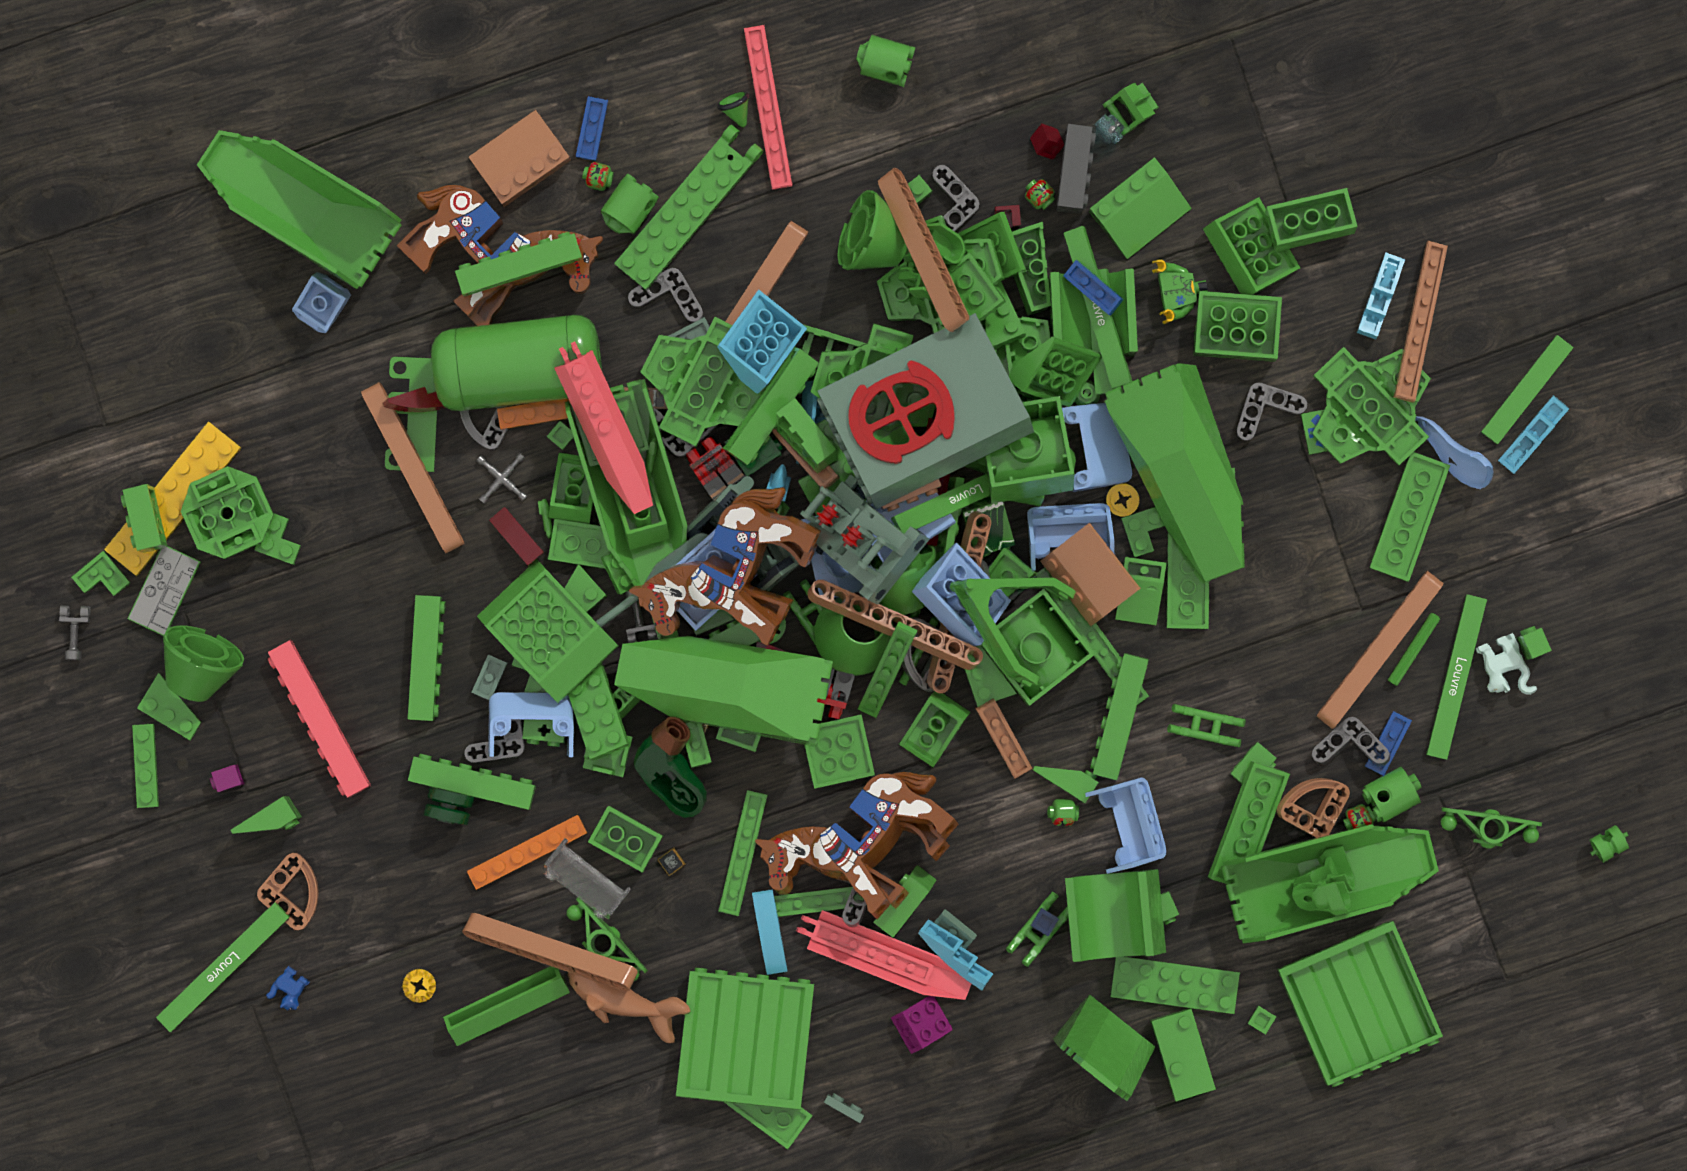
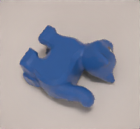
[266,966,310,1010]

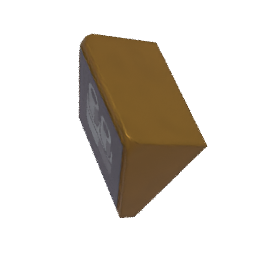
[657,848,686,876]

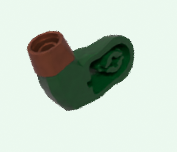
[634,717,707,818]

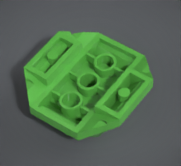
[181,466,274,559]

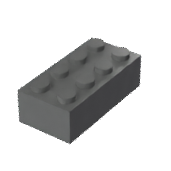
[1056,124,1096,214]

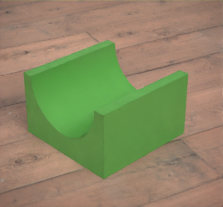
[1048,269,1138,357]
[985,396,1075,504]
[981,589,1095,707]
[1065,869,1166,962]

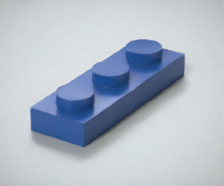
[576,96,608,161]
[1063,260,1124,315]
[1364,711,1412,776]

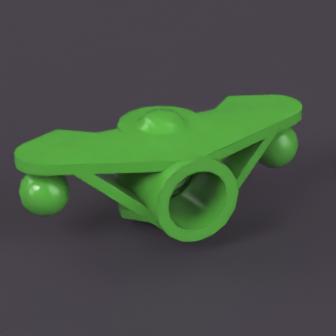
[1441,807,1542,849]
[566,896,648,981]

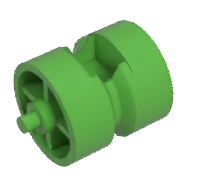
[1590,825,1629,863]

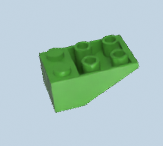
[1115,557,1166,625]

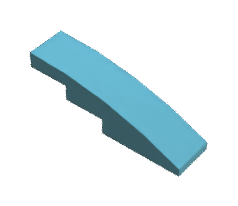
[1357,253,1405,340]
[1498,395,1569,474]
[752,889,787,975]
[918,919,993,990]

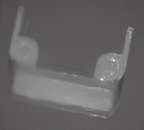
[543,838,631,920]

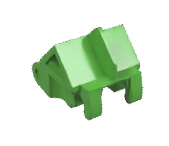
[1103,83,1159,136]

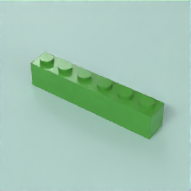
[455,232,583,297]
[723,347,819,465]
[408,595,445,721]
[1090,653,1149,780]
[408,754,536,810]
[443,966,570,1046]

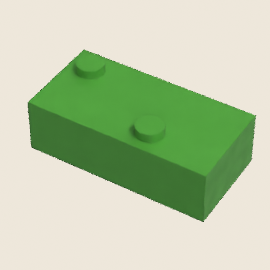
[1265,188,1358,252]
[1150,1008,1216,1101]

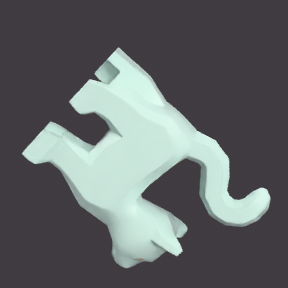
[1476,633,1537,695]

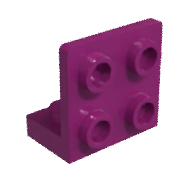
[891,996,952,1054]

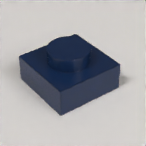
[1030,908,1059,936]

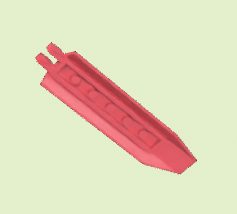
[554,341,653,514]
[796,910,971,1000]

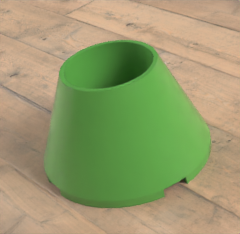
[838,190,908,270]
[861,545,936,615]
[814,595,895,675]
[163,626,244,702]

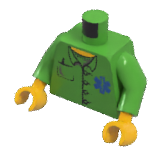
[1152,260,1208,324]

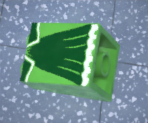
[961,496,1015,557]

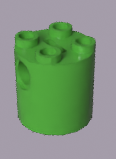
[856,35,915,87]
[600,174,659,234]
[1362,767,1422,822]

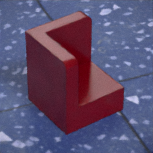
[1030,123,1064,159]
[994,205,1021,229]

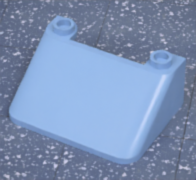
[1062,403,1132,492]

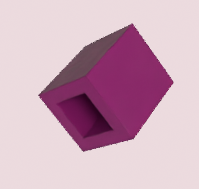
[210,765,244,792]

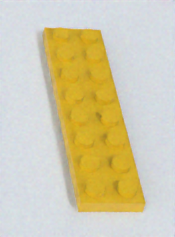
[104,422,241,576]

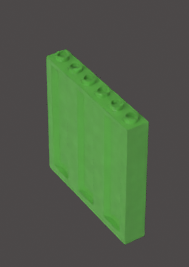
[1277,921,1443,1087]
[676,968,814,1110]

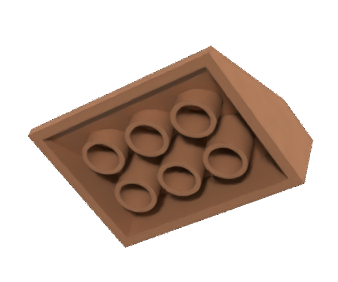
[469,110,571,207]
[1041,523,1141,626]

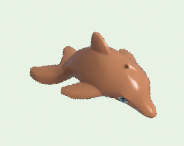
[568,972,691,1043]

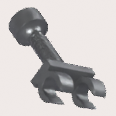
[625,591,657,643]
[59,605,91,660]

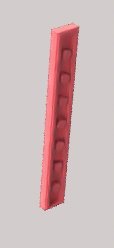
[744,25,792,190]

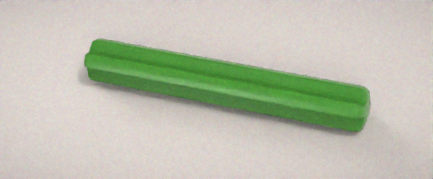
[1388,613,1440,686]

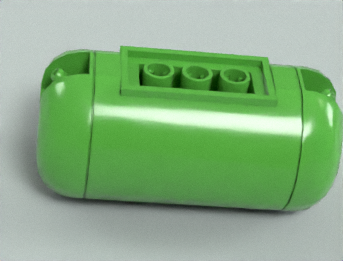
[431,315,602,411]

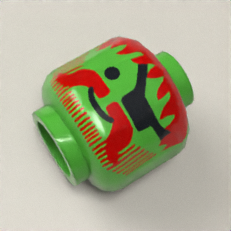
[582,162,614,191]
[1025,179,1055,210]
[1047,799,1079,826]
[1343,804,1376,830]

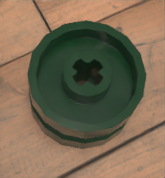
[423,787,474,825]

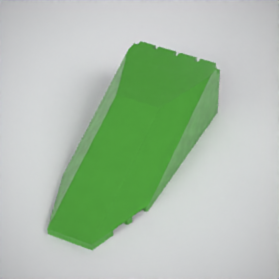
[197,130,402,289]
[1105,363,1245,582]
[565,379,687,586]
[614,636,833,746]
[1221,825,1439,943]
[1053,994,1155,1101]

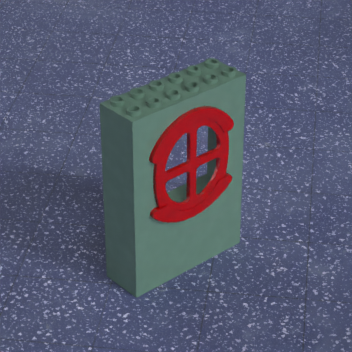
[817,313,1034,509]

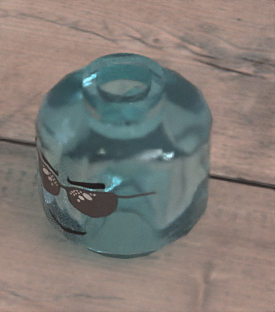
[1094,114,1124,145]

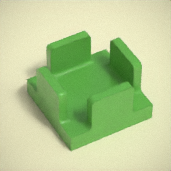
[583,736,633,777]

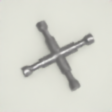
[476,453,528,504]

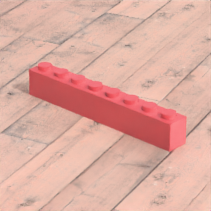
[267,640,371,798]

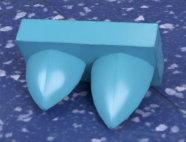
[766,464,791,501]

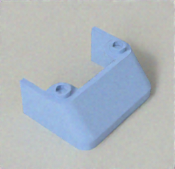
[1027,503,1114,570]
[488,692,574,757]
[1085,778,1166,874]

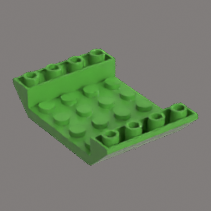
[477,560,618,703]

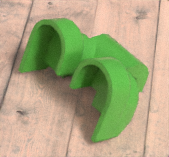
[898,223,965,301]
[1292,845,1355,916]

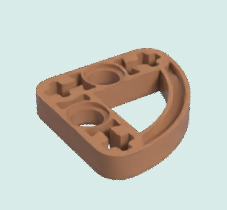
[1277,778,1350,838]
[257,853,319,930]

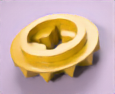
[1106,484,1139,517]
[402,969,436,1003]

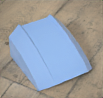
[292,272,351,333]

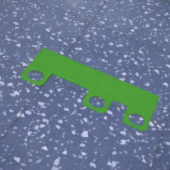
[385,357,437,472]

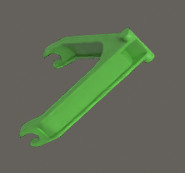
[950,578,1076,687]

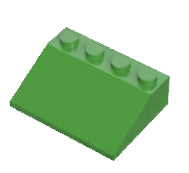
[1089,157,1192,259]
[1203,197,1300,295]
[1193,291,1282,362]
[1009,337,1102,407]

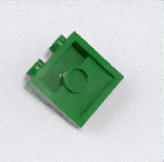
[725,435,783,476]

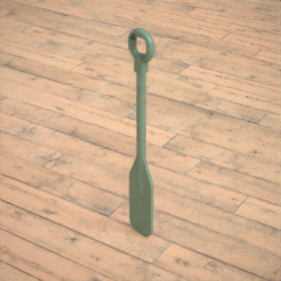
[595,533,708,627]

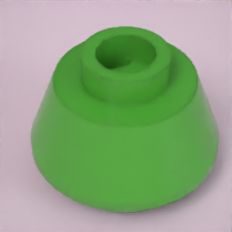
[1074,380,1100,406]

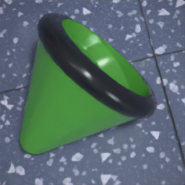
[717,92,749,127]

